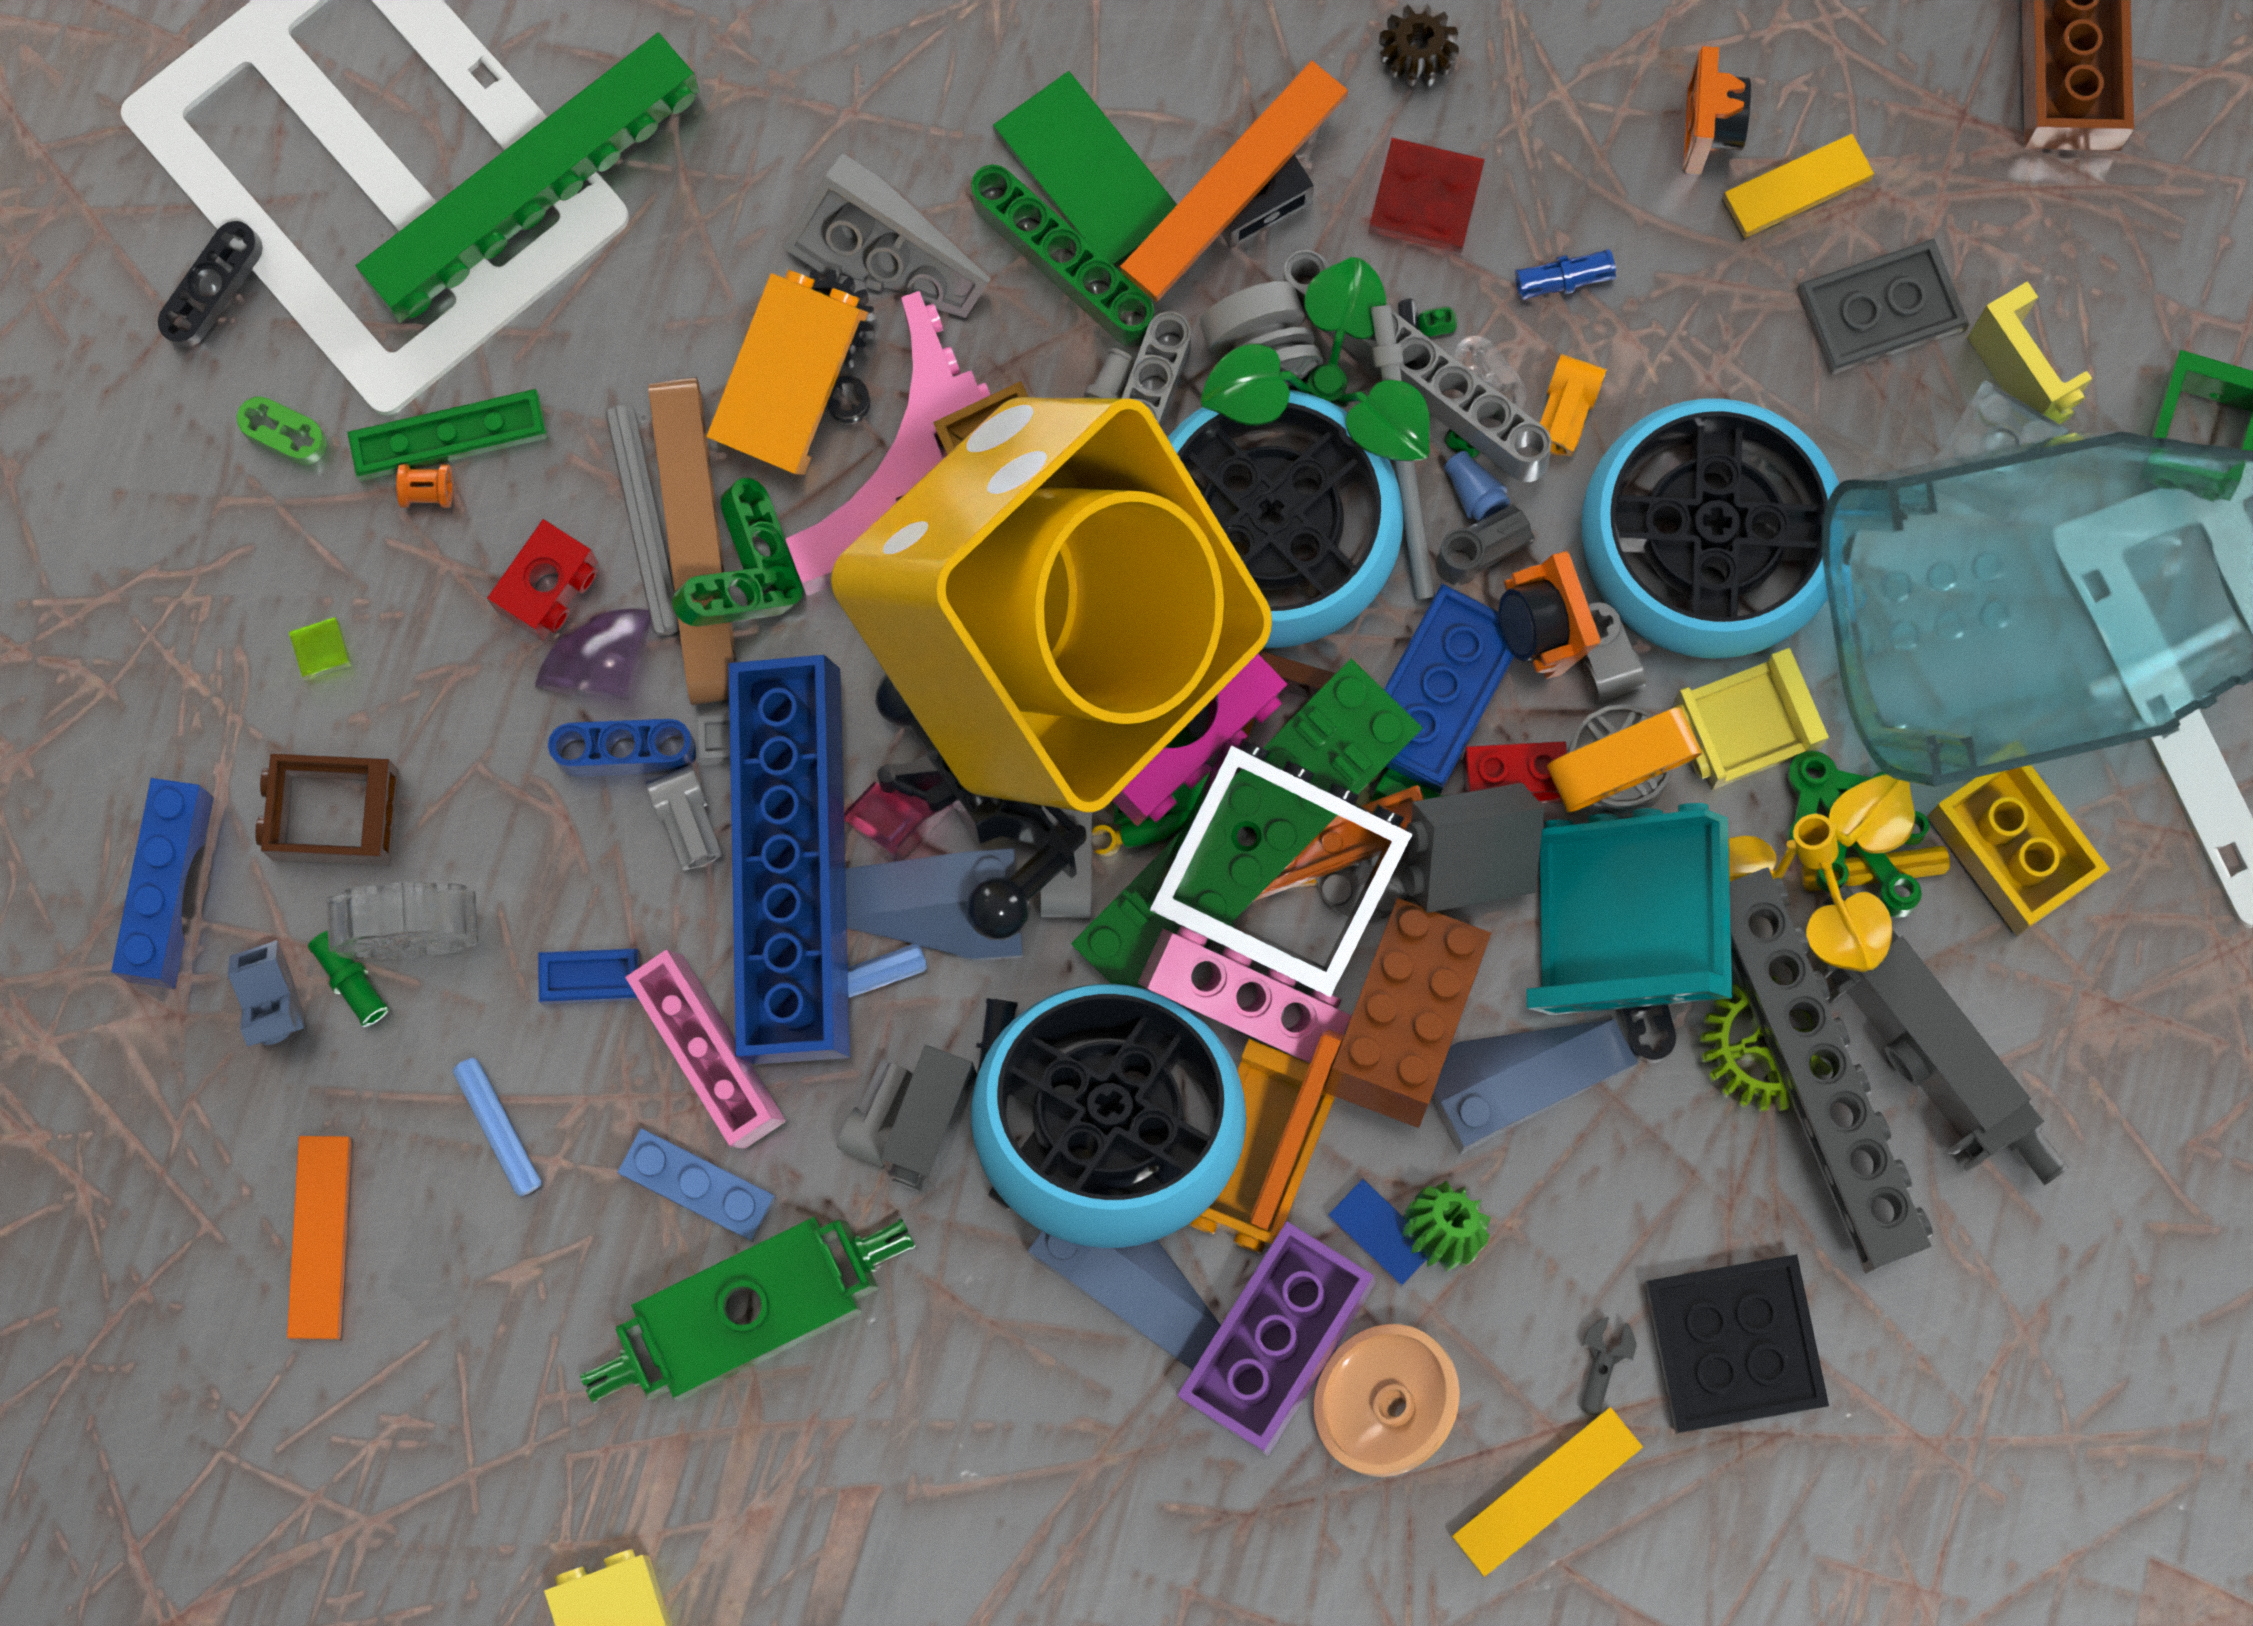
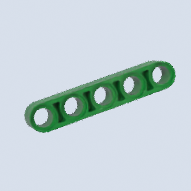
[971,164,1154,347]

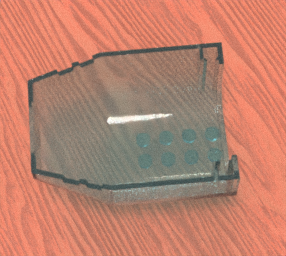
[1822,431,2253,787]

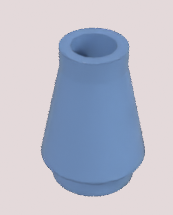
[1444,451,1510,522]

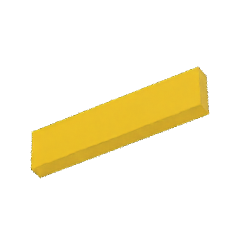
[1451,1407,1643,1577]

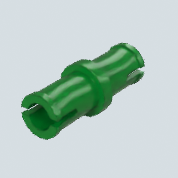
[308,929,389,1027]

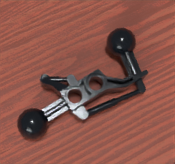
[875,674,1087,940]

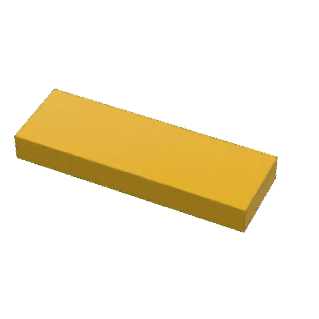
[1722,134,1874,239]

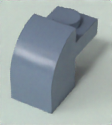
[228,940,304,1047]

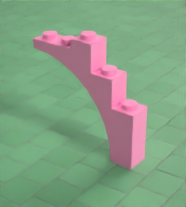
[785,291,991,596]

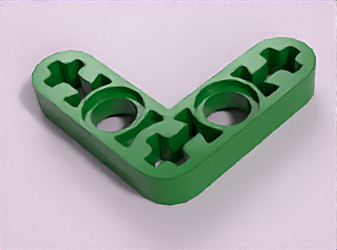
[672,477,803,627]

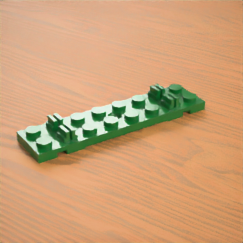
[1071,658,1423,990]

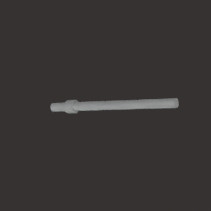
[1371,305,1435,599]

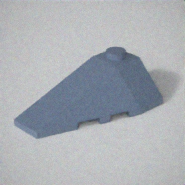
[845,848,1023,961]
[1431,1019,1638,1155]
[1028,1188,1221,1371]

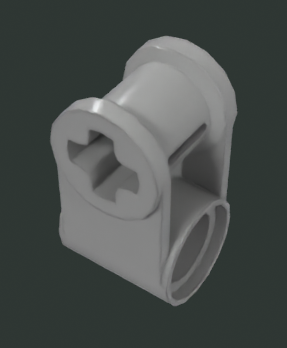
[1581,602,1646,703]

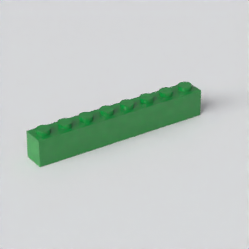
[355,32,700,324]

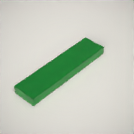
[347,389,548,482]

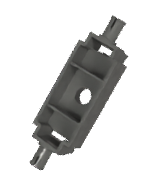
[1822,884,2069,1186]

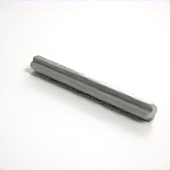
[606,404,680,636]

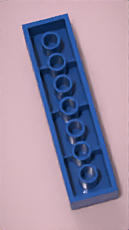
[728,655,850,1065]

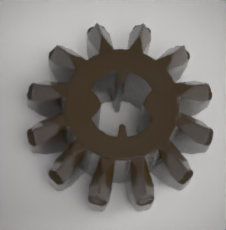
[1379,3,1459,88]

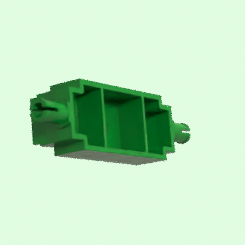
[579,1217,916,1404]

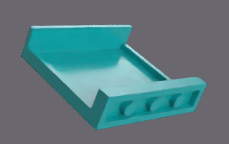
[1526,803,1732,1015]

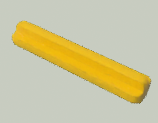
[1801,846,1950,892]

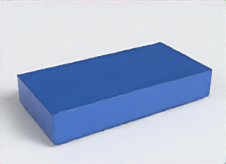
[538,949,640,1004]
[1327,1179,1427,1286]

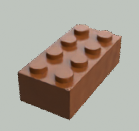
[2022,0,2134,151]
[1324,898,1492,1128]

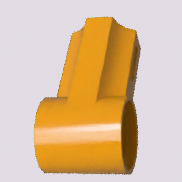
[1540,354,1607,457]

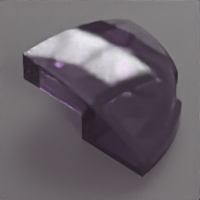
[535,609,651,701]

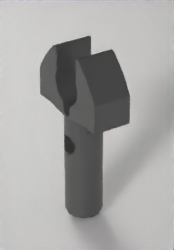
[1581,1317,1637,1415]

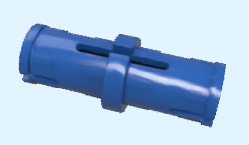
[1515,249,1616,300]

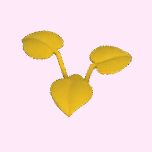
[1729,771,1915,972]

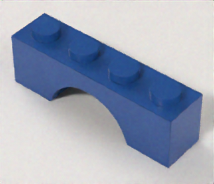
[111,778,214,989]

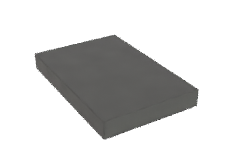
[1797,238,1970,375]

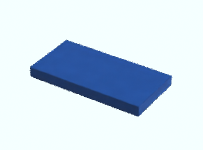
[1384,584,1515,794]

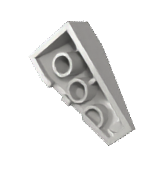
[782,153,991,318]

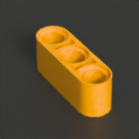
[1547,707,1703,813]

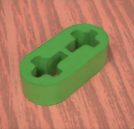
[237,396,327,465]

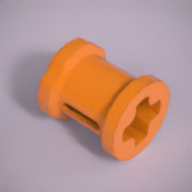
[396,464,453,508]

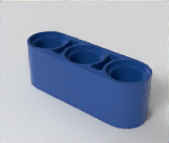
[548,719,696,777]

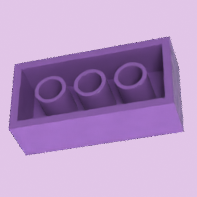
[1177,1221,1376,1456]

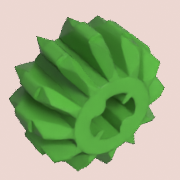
[1402,1181,1491,1272]

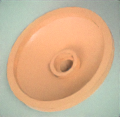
[1314,1324,1460,1477]

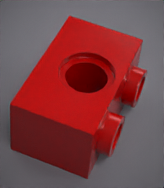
[487,519,598,641]

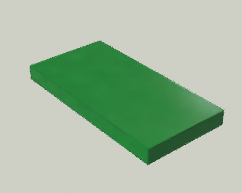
[993,71,1177,268]

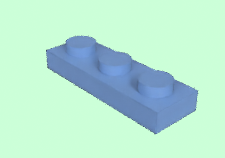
[617,1128,776,1242]

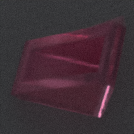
[844,781,954,862]

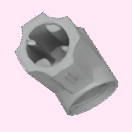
[645,764,723,871]
[837,1060,913,1169]

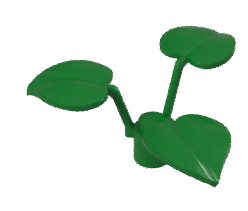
[1201,257,1430,462]

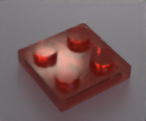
[1369,138,1485,254]

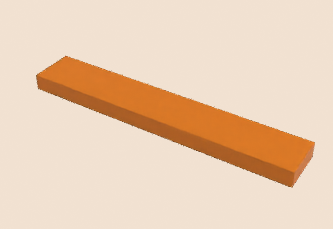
[1120,60,1348,302]

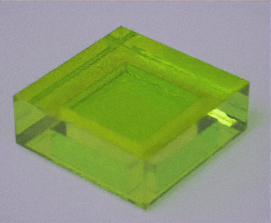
[289,617,352,681]

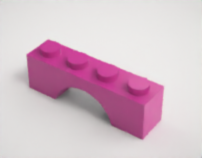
[1112,654,1287,827]

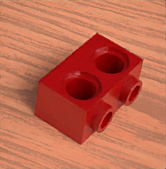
[1462,741,1567,804]

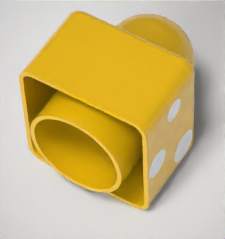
[831,397,1272,812]

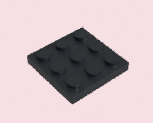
[1645,1254,1829,1434]

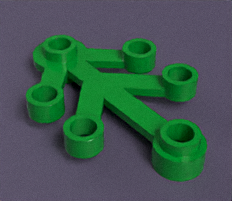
[1786,751,1929,918]

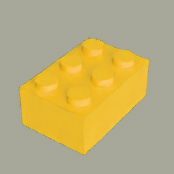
[1927,748,2111,936]

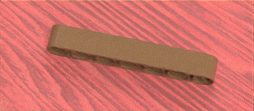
[648,377,737,705]

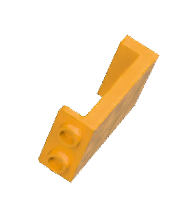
[706,269,869,475]
[1188,1039,1335,1254]

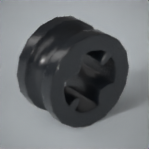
[827,376,871,425]

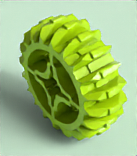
[1699,976,1833,1112]

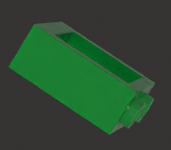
[2140,350,2253,500]

